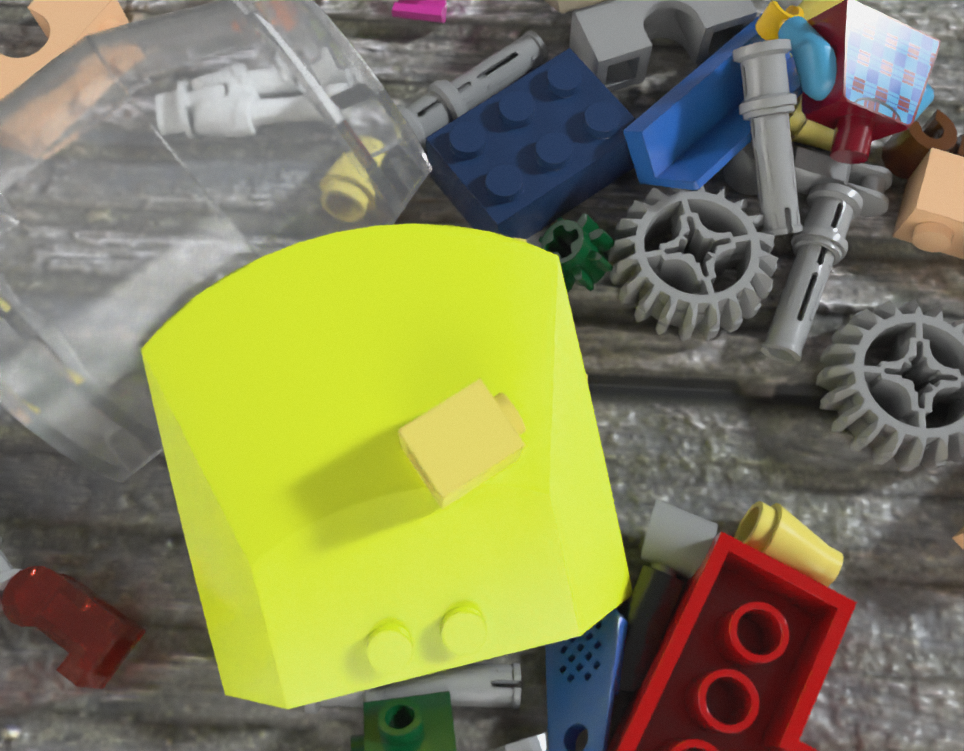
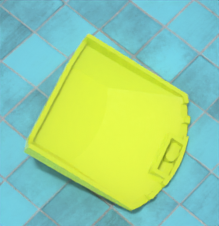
[141,224,633,709]

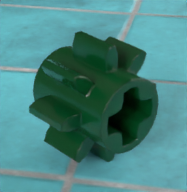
[538,214,614,293]

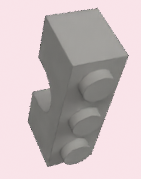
[569,0,758,92]

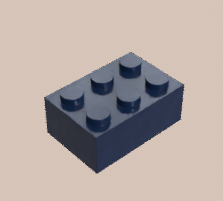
[426,48,636,240]

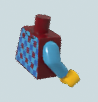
[755,0,941,164]

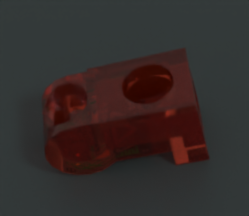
[1,566,146,689]

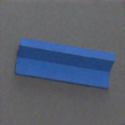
[623,13,802,190]

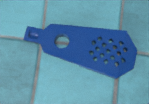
[545,608,628,751]

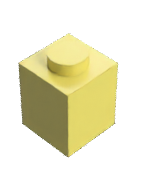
[398,379,526,509]

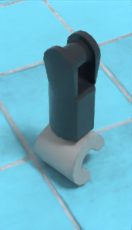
[619,499,718,692]

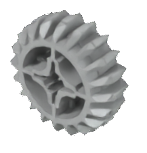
[608,185,778,342]
[815,299,964,472]

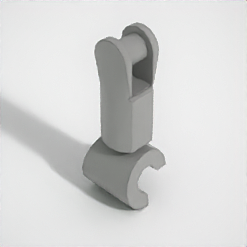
[723,141,893,217]

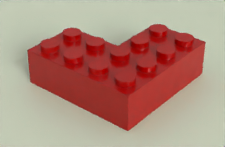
[607,531,857,751]

